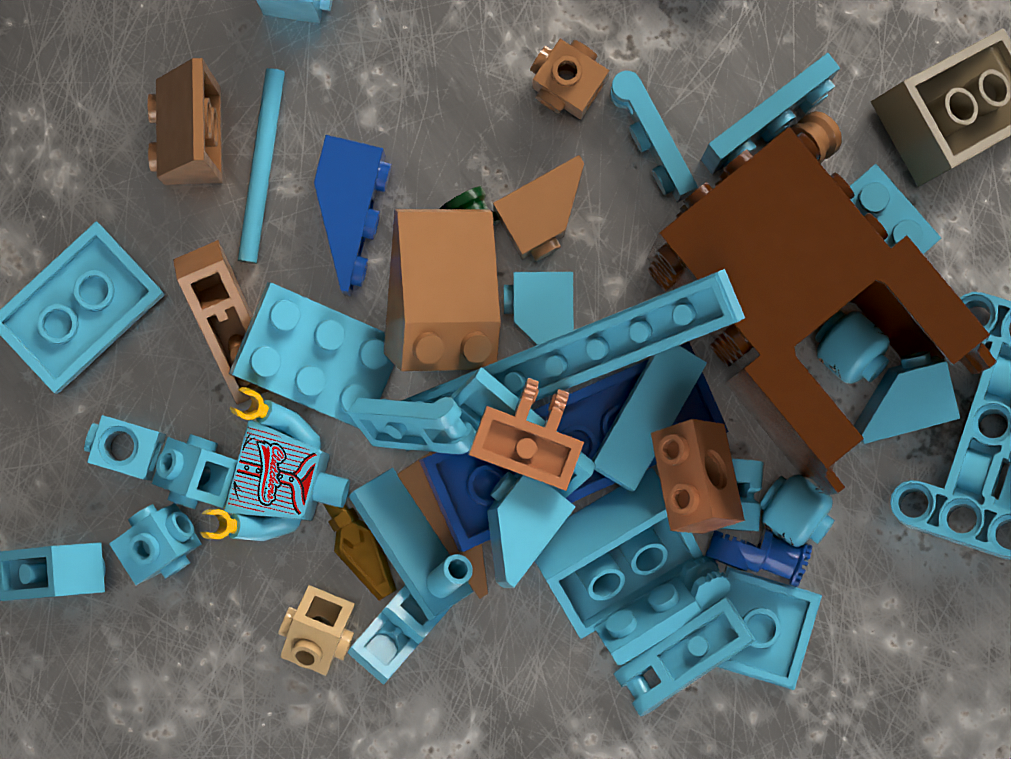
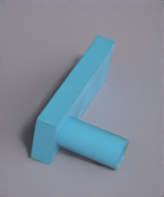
[348,468,474,621]

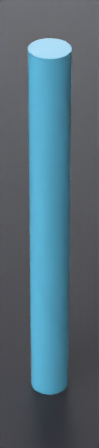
[237,68,285,264]

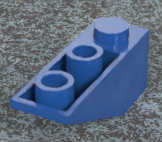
[314,135,392,297]

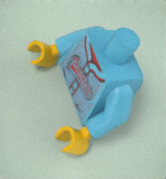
[200,387,350,542]

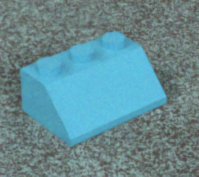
[535,468,703,639]

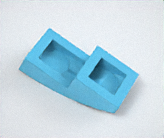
[347,585,452,685]

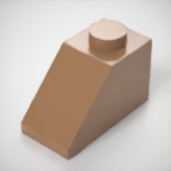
[493,155,584,261]

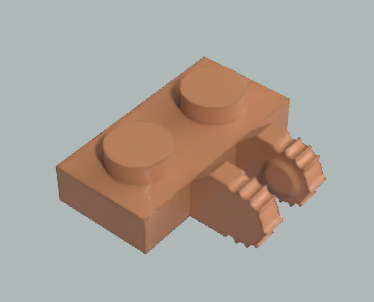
[468,378,584,491]

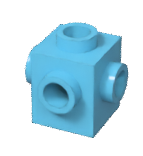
[152,434,238,509]
[109,503,202,585]

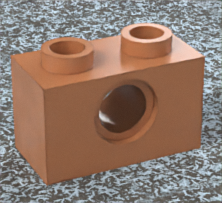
[651,419,745,534]

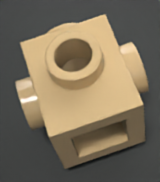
[278,585,355,676]

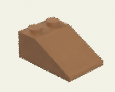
[148,58,222,185]
[384,209,501,371]

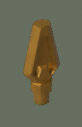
[323,503,397,601]

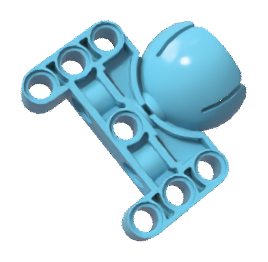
[890,292,1011,560]

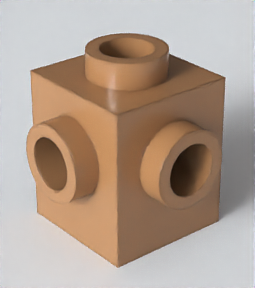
[530,38,610,120]

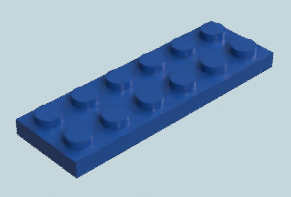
[419,342,729,552]

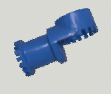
[705,528,812,587]

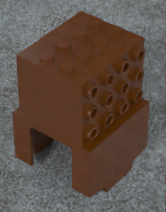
[647,127,997,495]

